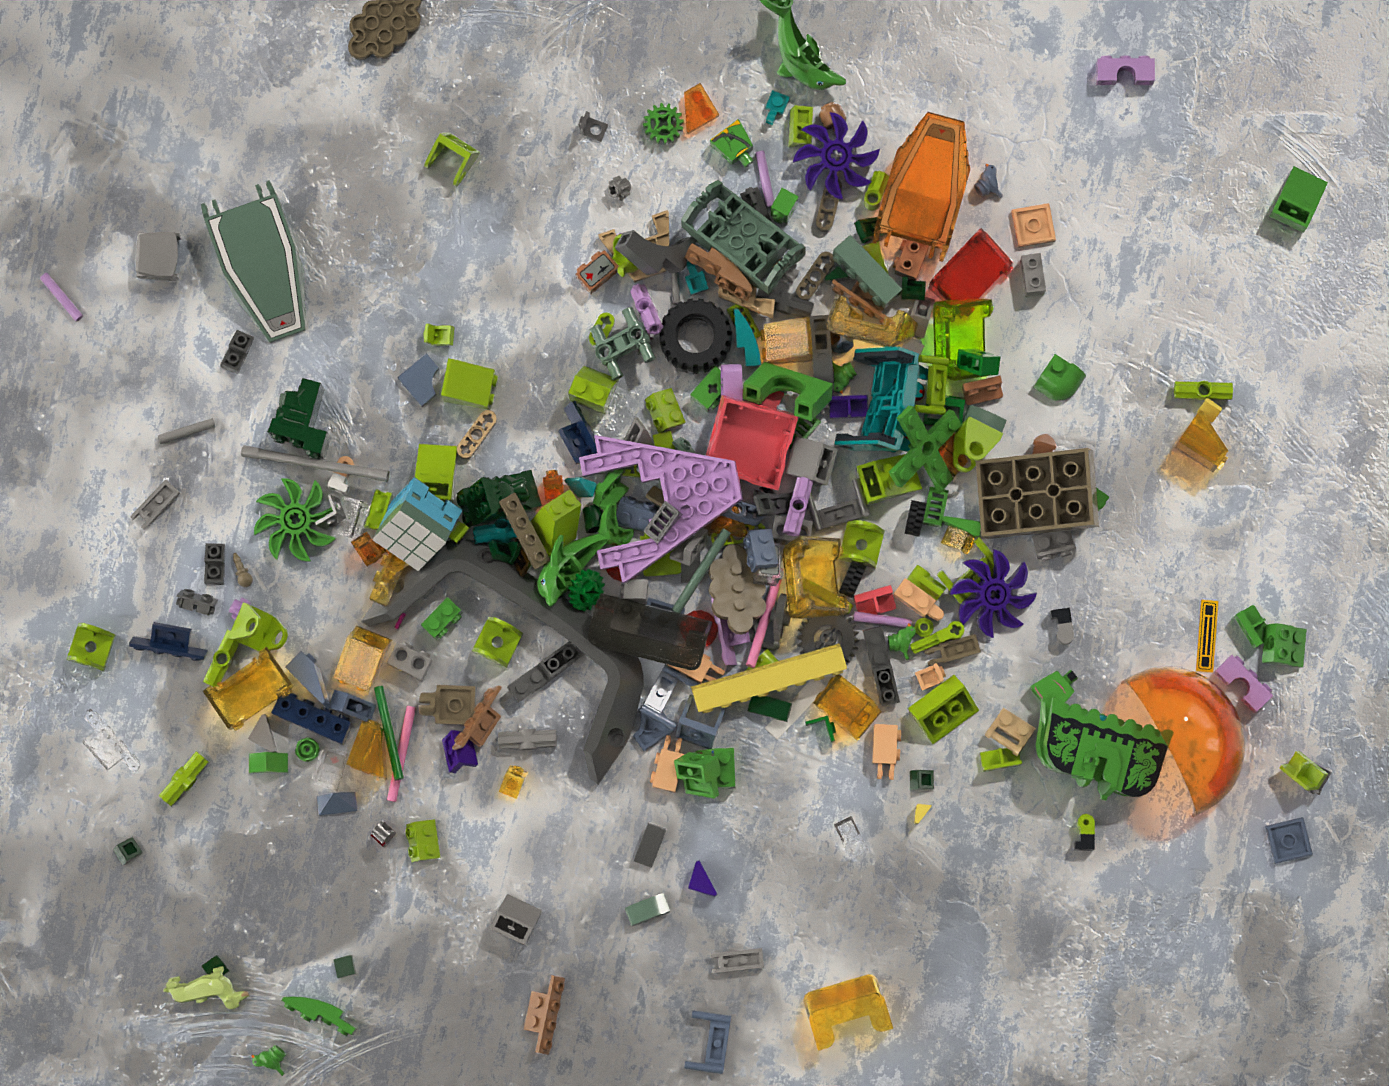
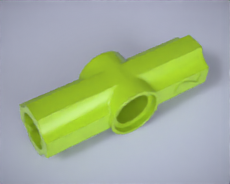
[1174,381,1233,401]
[203,629,240,689]
[159,751,209,807]

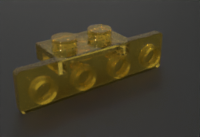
[369,552,406,606]

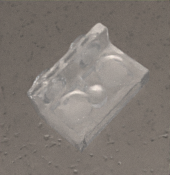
[331,496,370,541]

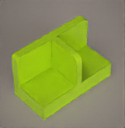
[979,748,1022,772]
[1279,751,1328,791]

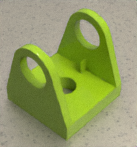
[424,132,480,187]
[953,416,1003,473]
[838,520,885,568]
[228,602,288,653]
[472,617,523,668]
[66,623,116,671]

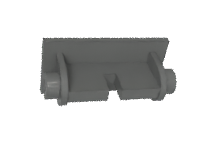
[740,187,772,222]
[176,589,218,615]

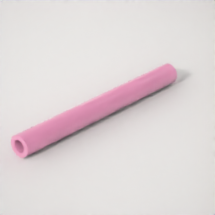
[746,576,782,668]
[387,706,416,802]

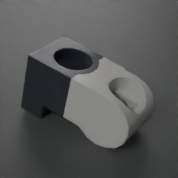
[1049,607,1074,645]

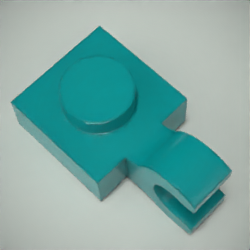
[765,90,790,126]
[685,261,709,295]

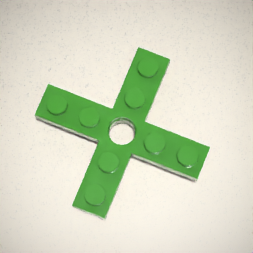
[889,405,961,491]

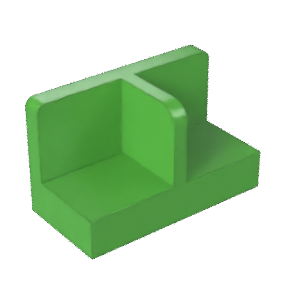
[1234,605,1266,649]

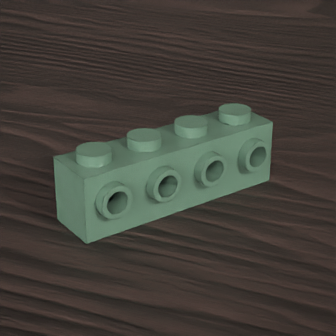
[832,235,903,309]

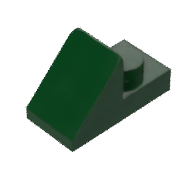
[854,216,889,244]

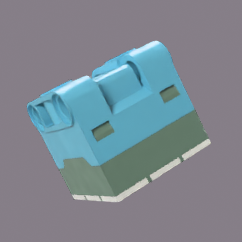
[373,477,462,571]

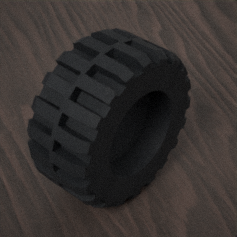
[659,298,732,374]

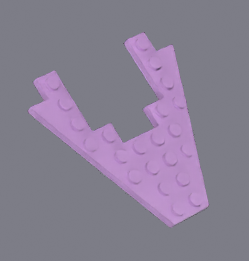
[579,435,743,583]

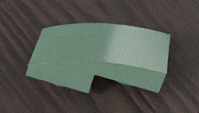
[962,405,1007,432]
[625,893,670,926]

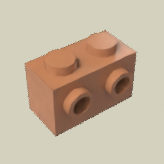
[893,236,930,281]

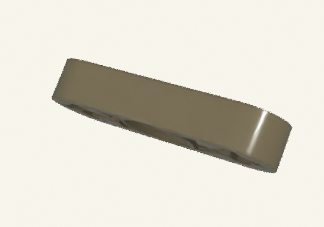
[816,179,842,232]
[796,252,835,301]

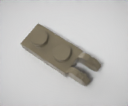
[924,634,981,666]

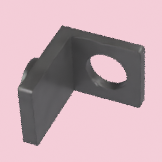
[578,111,608,142]
[315,494,346,530]

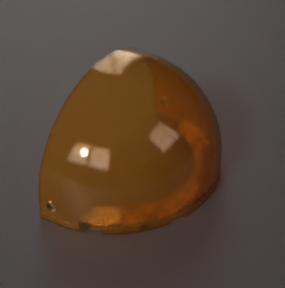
[1121,666,1245,817]

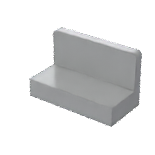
[669,528,708,566]

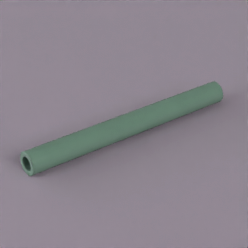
[672,528,731,614]

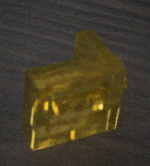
[941,525,974,555]
[499,765,528,799]

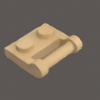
[985,708,1036,756]

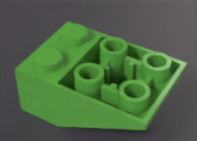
[1269,166,1328,233]

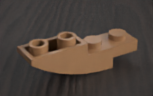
[685,243,753,301]

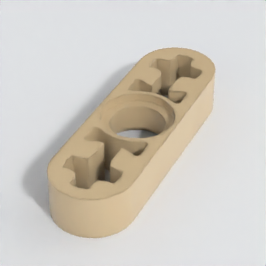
[457,410,497,459]

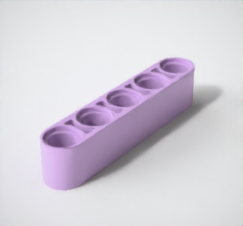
[721,364,743,400]

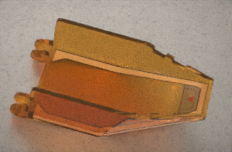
[873,112,970,262]

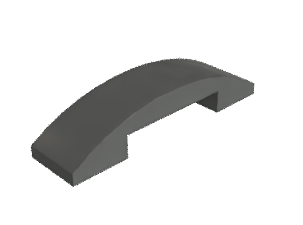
[754,491,808,516]

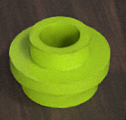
[914,618,934,637]

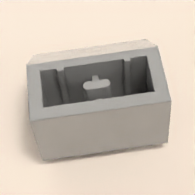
[785,436,838,486]
[489,894,542,946]

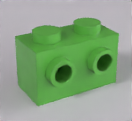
[421,597,463,640]

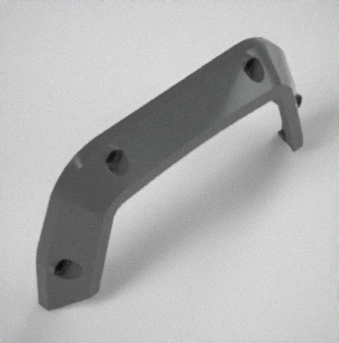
[361,539,644,785]

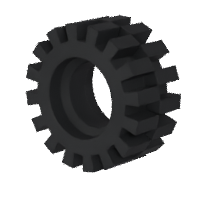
[904,500,927,537]
[839,561,866,598]

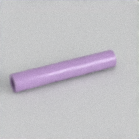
[755,151,774,208]
[40,273,83,322]
[853,611,912,628]

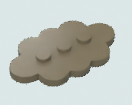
[348,0,422,60]
[708,544,766,635]

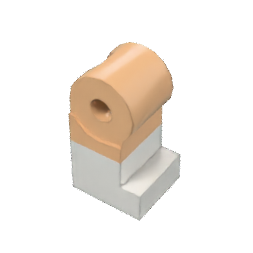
[328,456,355,495]

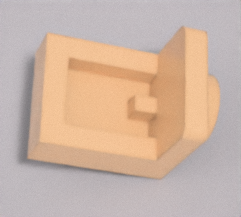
[915,663,946,691]

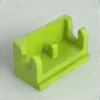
[788,105,813,147]
[364,489,393,531]

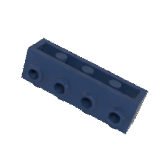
[271,691,353,745]

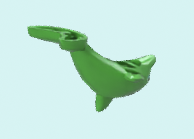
[760,0,846,90]
[537,503,634,607]

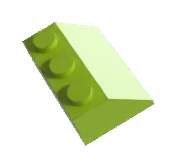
[907,675,979,744]

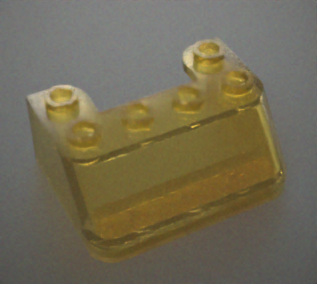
[803,974,893,1051]

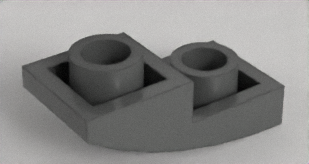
[220,330,254,374]
[204,543,225,585]
[634,822,666,868]

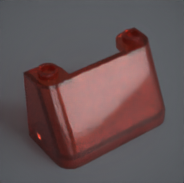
[928,228,1014,319]

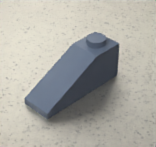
[285,651,331,709]

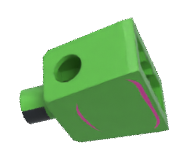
[1030,670,1078,703]

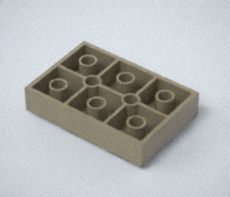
[976,448,1100,539]

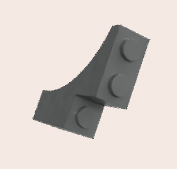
[615,230,697,275]

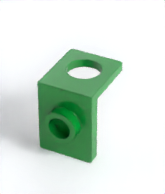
[805,715,836,743]

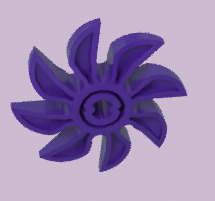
[793,112,880,199]
[949,549,1037,638]

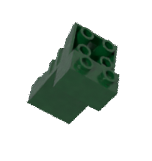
[267,378,331,459]
[456,470,542,529]

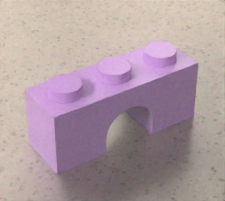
[1096,56,1155,85]
[1213,655,1273,713]

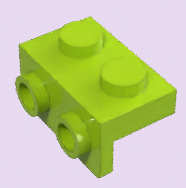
[645,388,686,433]
[405,819,441,862]

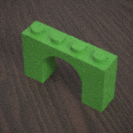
[743,362,833,421]

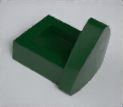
[900,277,926,300]
[488,539,522,565]

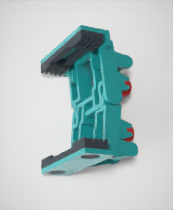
[834,346,928,453]

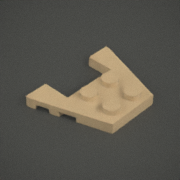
[598,210,669,283]
[718,258,781,318]

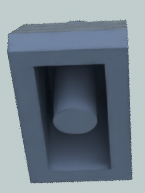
[330,690,376,723]

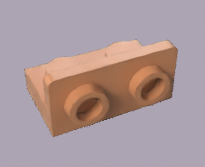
[962,375,1003,406]

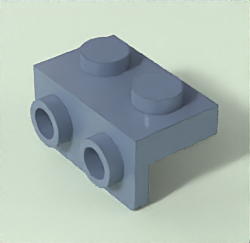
[616,496,659,532]
[743,529,778,573]

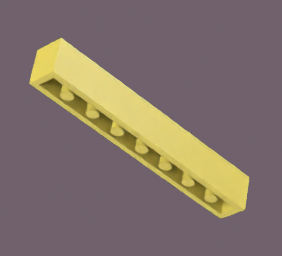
[691,643,847,713]

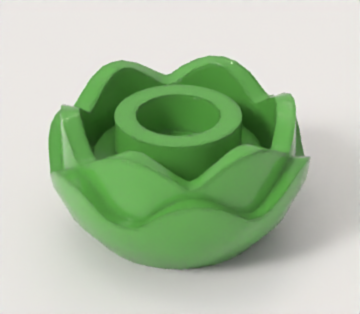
[295,737,319,762]

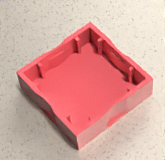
[706,395,798,490]

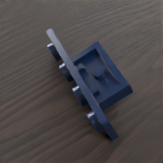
[558,401,602,474]
[129,622,208,661]

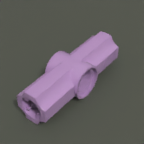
[630,284,663,335]
[783,477,813,537]

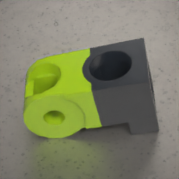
[1074,814,1095,851]

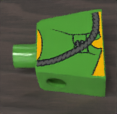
[710,119,754,168]

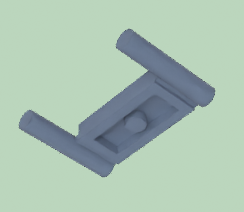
[640,664,699,730]
[684,1010,731,1074]

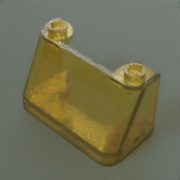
[826,294,918,347]
[782,536,849,619]
[203,647,294,731]

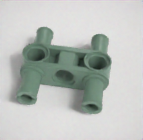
[589,307,656,381]

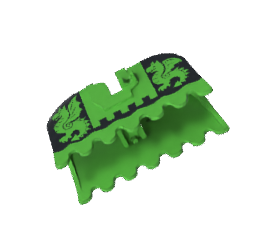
[1036,697,1174,801]

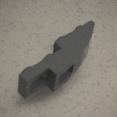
[809,315,834,392]
[863,626,900,707]
[507,642,581,703]

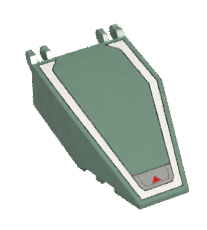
[201,180,306,343]

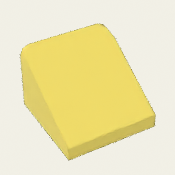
[1197,398,1222,423]
[914,804,932,824]

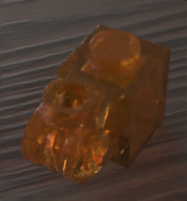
[543,470,564,503]
[351,532,390,567]

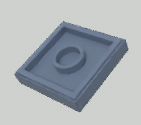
[1265,817,1313,864]

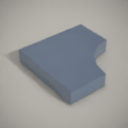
[397,353,439,407]
[633,706,675,752]

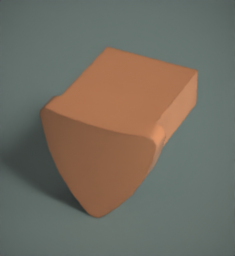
[1032,434,1056,454]

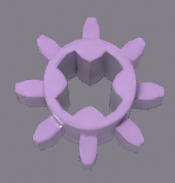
[229,598,251,620]

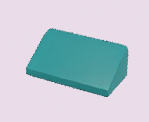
[564,477,597,498]

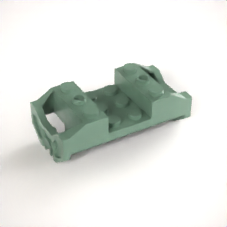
[681,180,806,295]

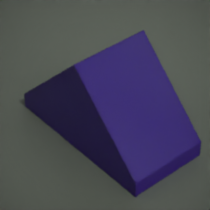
[688,860,718,897]

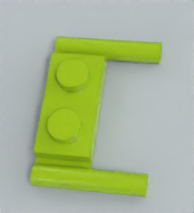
[914,355,949,415]
[937,537,994,604]

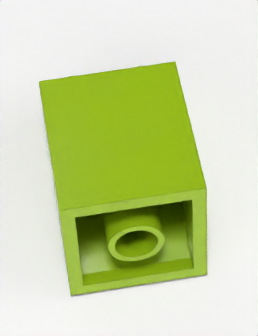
[441,358,498,410]
[568,366,619,414]
[531,489,581,557]

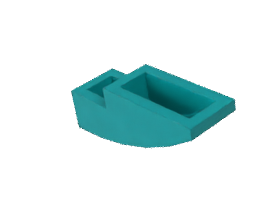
[734,308,761,366]

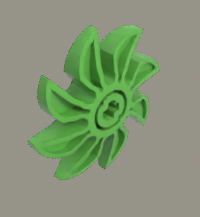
[254,478,338,562]

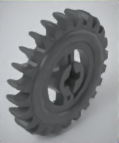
[796,607,860,663]

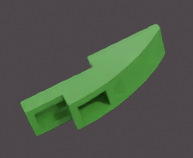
[281,996,357,1036]

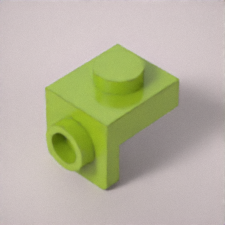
[423,324,455,346]

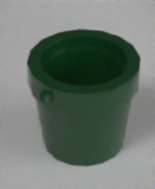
[582,504,603,533]

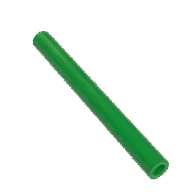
[374,686,404,781]

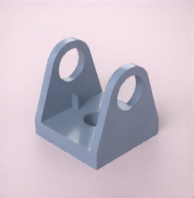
[675,694,727,749]

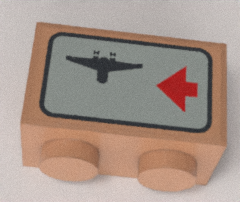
[575,250,619,295]

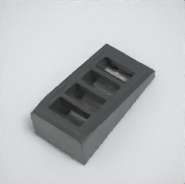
[643,501,683,544]

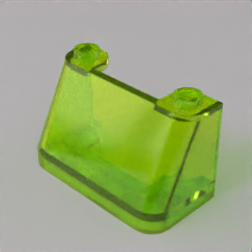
[933,299,993,381]

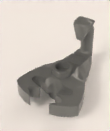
[750,593,791,651]

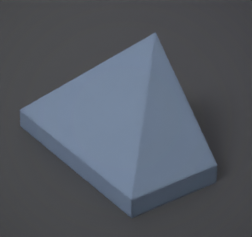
[317,792,357,816]

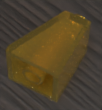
[760,317,813,364]
[1175,410,1228,472]
[333,626,392,692]
[813,674,882,741]
[346,719,387,780]

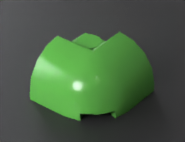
[1033,354,1086,401]

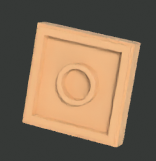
[1011,203,1056,248]

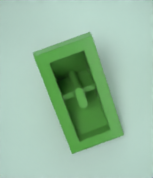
[249,752,288,773]

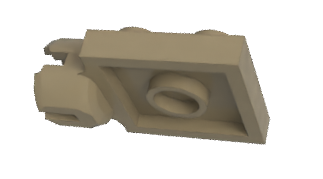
[419,685,475,725]

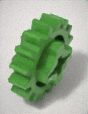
[643,103,684,145]

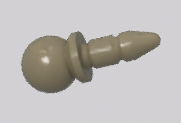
[233,553,253,587]

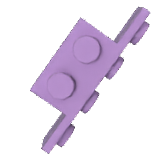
[711,597,750,666]

